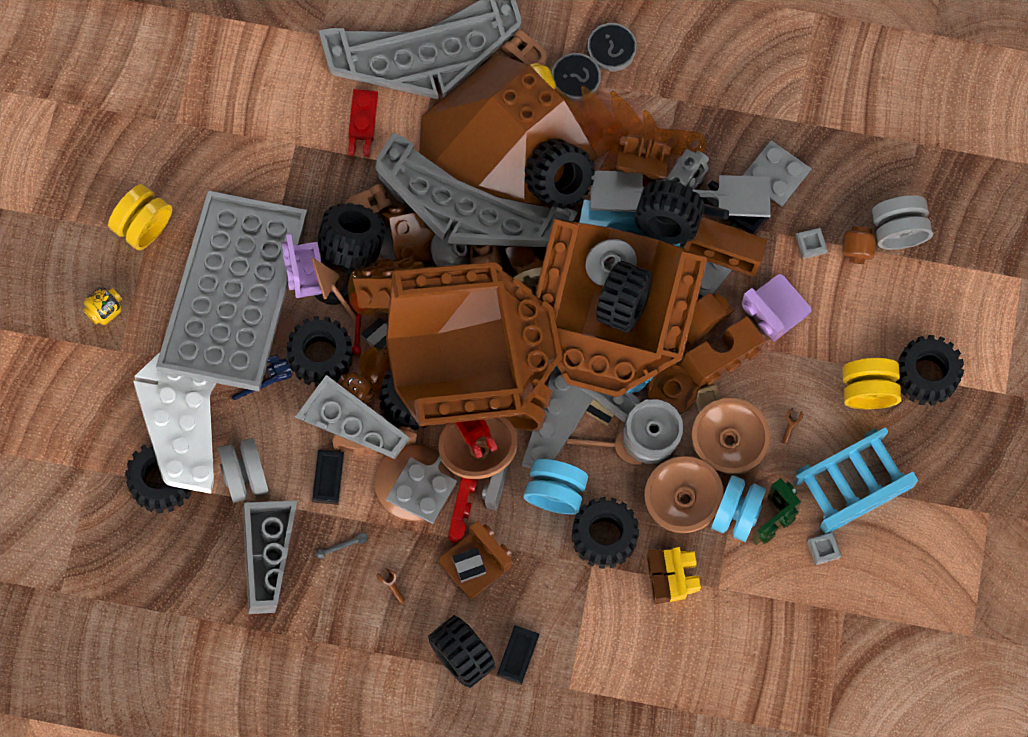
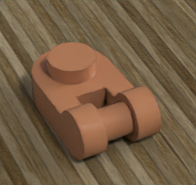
[501,29,546,65]
[345,184,393,215]

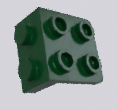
[753,478,801,545]

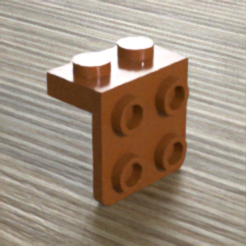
[382,206,435,262]
[353,258,423,309]
[439,521,512,599]

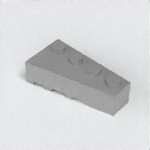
[243,500,297,614]

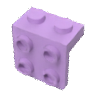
[282,233,322,298]
[741,274,812,342]

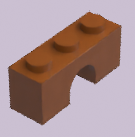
[681,316,766,387]

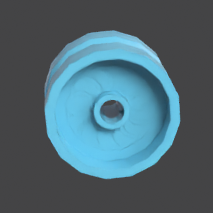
[524,459,588,515]
[711,475,766,542]

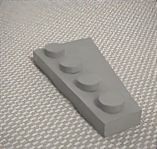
[522,368,593,468]
[295,375,410,459]

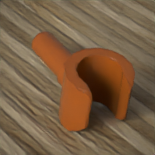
[781,408,803,445]
[377,568,405,604]

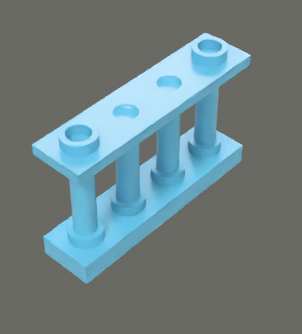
[793,427,918,534]

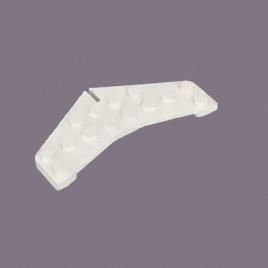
[133,352,217,494]

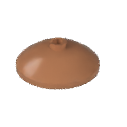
[692,398,770,475]
[438,417,518,479]
[375,444,453,522]
[644,456,724,533]

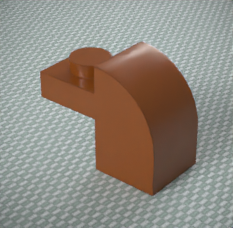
[500,246,543,277]
[687,292,735,344]

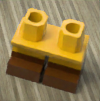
[646,547,701,605]

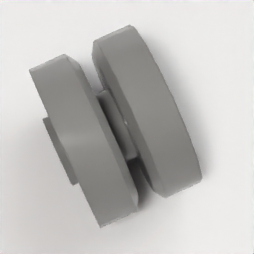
[871,196,934,250]
[622,399,684,464]
[218,437,269,503]

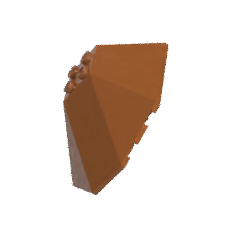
[419,54,597,206]
[535,219,708,397]
[386,262,563,426]

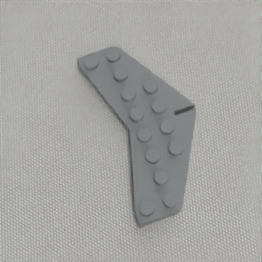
[319,0,521,99]
[375,133,578,247]

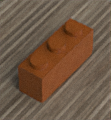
[683,217,768,277]

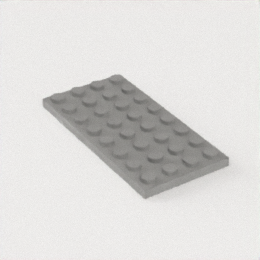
[156,191,307,391]

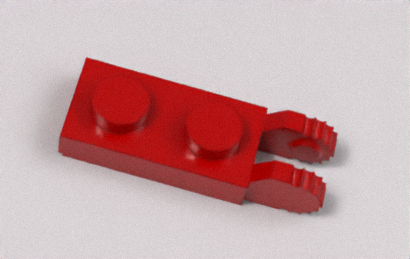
[348,89,378,157]
[454,419,497,459]
[448,477,477,544]

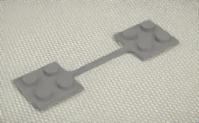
[699,140,812,297]
[590,171,770,217]
[386,455,457,524]

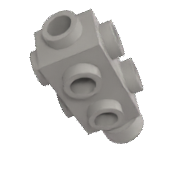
[663,149,709,190]

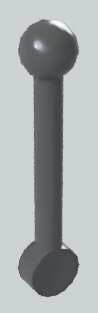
[315,532,368,559]

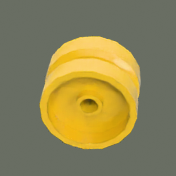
[108,184,173,251]
[842,358,901,410]

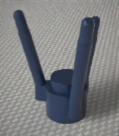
[232,355,292,400]

